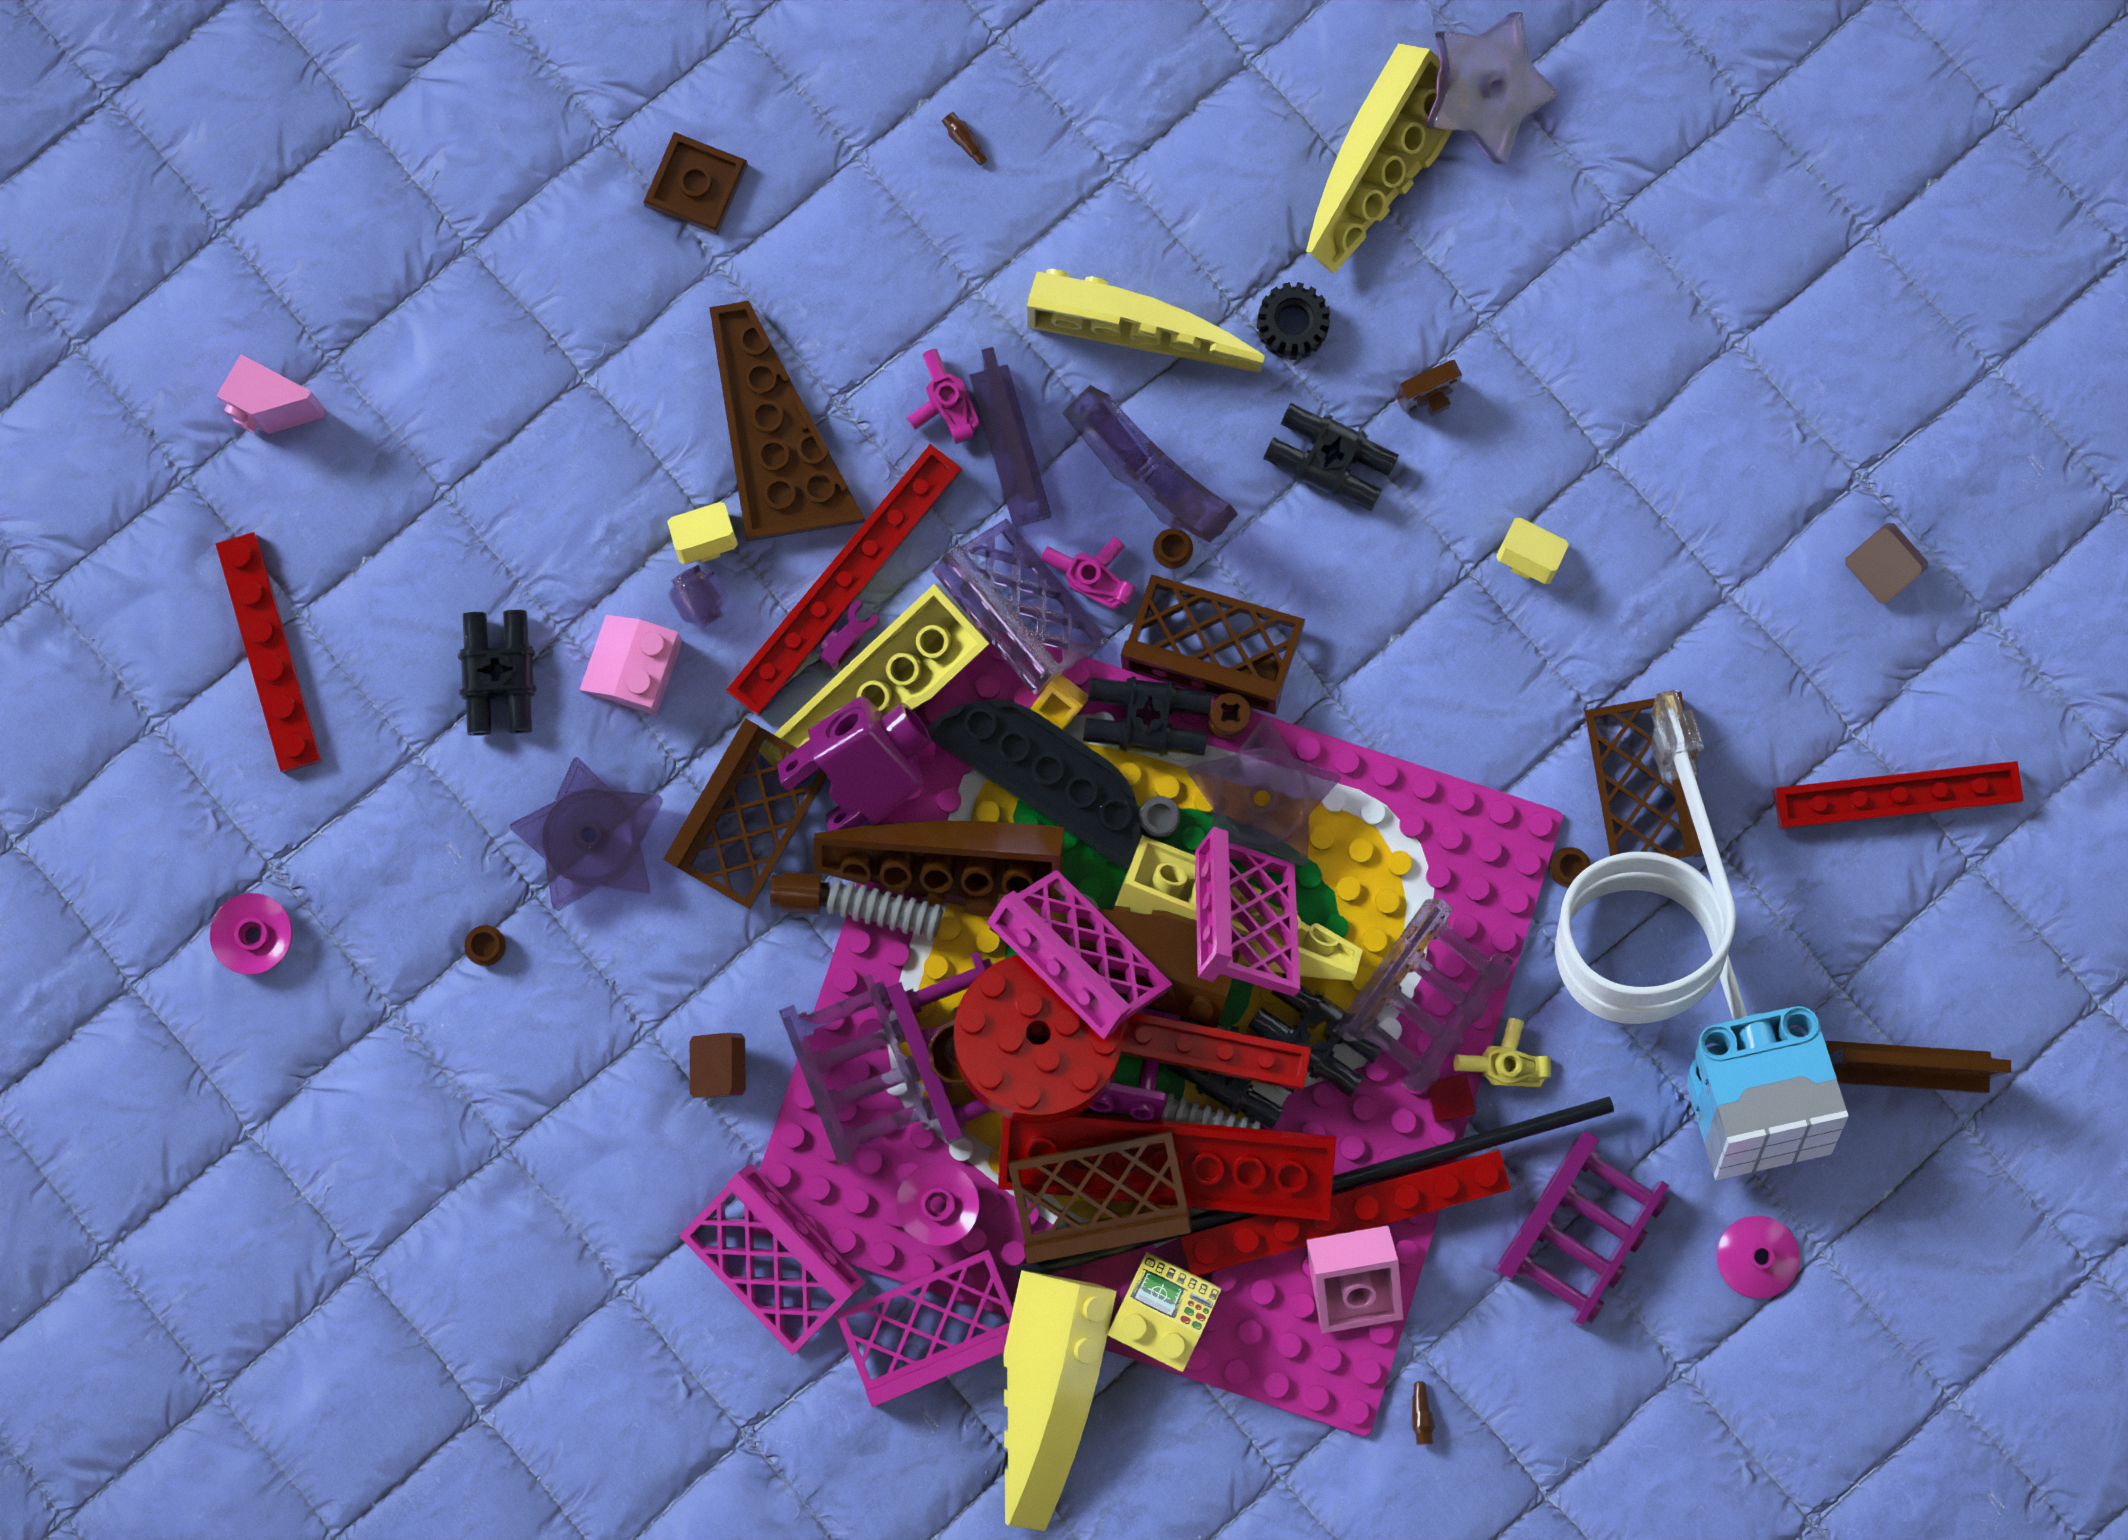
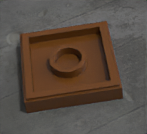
[643,132,748,235]

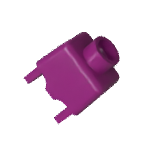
[777,697,931,831]

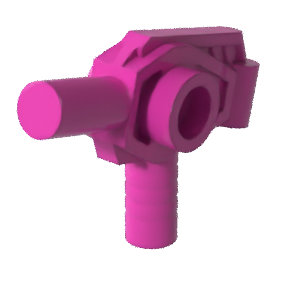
[906,349,980,444]
[1040,536,1136,610]

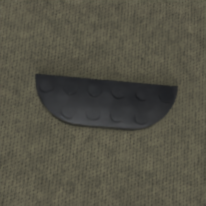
[927,699,1140,872]

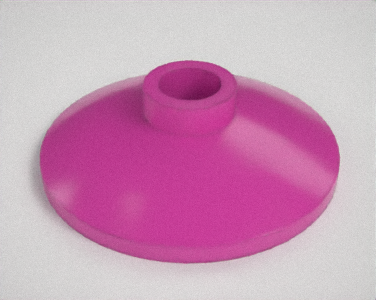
[210,893,293,975]
[896,1162,979,1246]
[1717,1216,1800,1299]

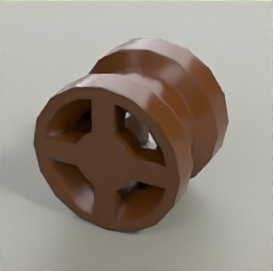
[1207,693,1251,740]

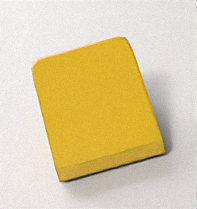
[1030,673,1088,730]

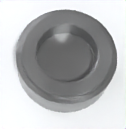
[1139,796,1180,838]

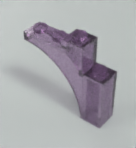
[1062,385,1238,543]

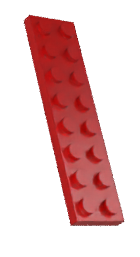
[998,1112,1337,1221]

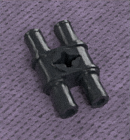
[1263,403,1399,511]
[458,610,537,736]
[1083,676,1212,757]
[1248,973,1386,1097]
[1165,1020,1295,1129]

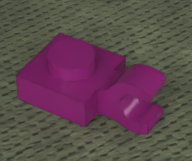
[820,600,879,672]

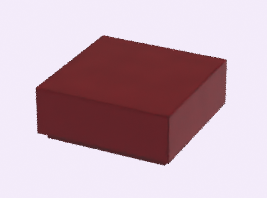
[1425,1073,1476,1123]

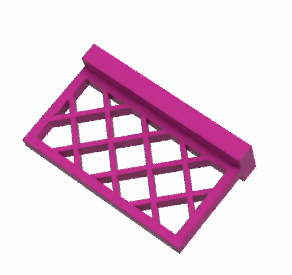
[1195,826,1300,997]
[987,870,1173,1040]
[679,1164,866,1355]
[835,1249,1013,1407]

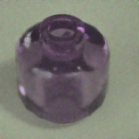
[668,564,728,627]

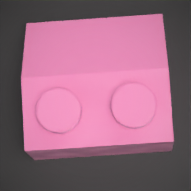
[216,354,327,434]
[580,615,683,716]
[1307,1226,1403,1334]

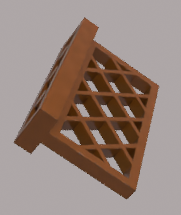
[1120,574,1305,715]
[1585,691,1704,859]
[663,718,828,910]
[1825,1041,2011,1094]
[1008,1130,1193,1264]

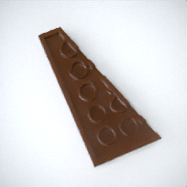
[709,301,866,542]

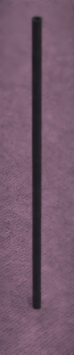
[1015,1096,1614,1282]

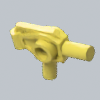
[1453,1018,1551,1088]

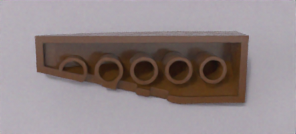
[813,820,1065,917]
[989,894,1245,1027]

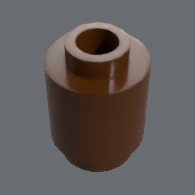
[770,871,830,914]

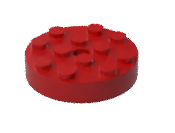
[954,955,1123,1123]

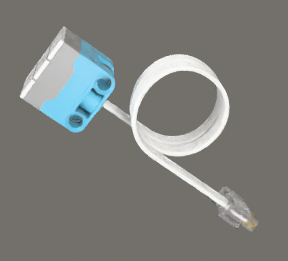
[1555,690,1849,1181]

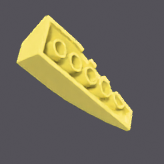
[1306,43,1475,273]
[1027,269,1265,373]
[759,584,990,772]
[1114,835,1363,981]
[1004,1270,1117,1531]

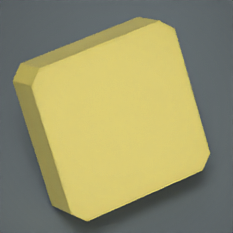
[667,502,738,565]
[1496,518,1569,584]

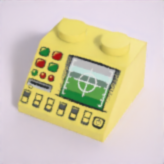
[1107,1252,1222,1372]

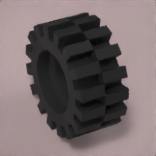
[1257,282,1330,360]

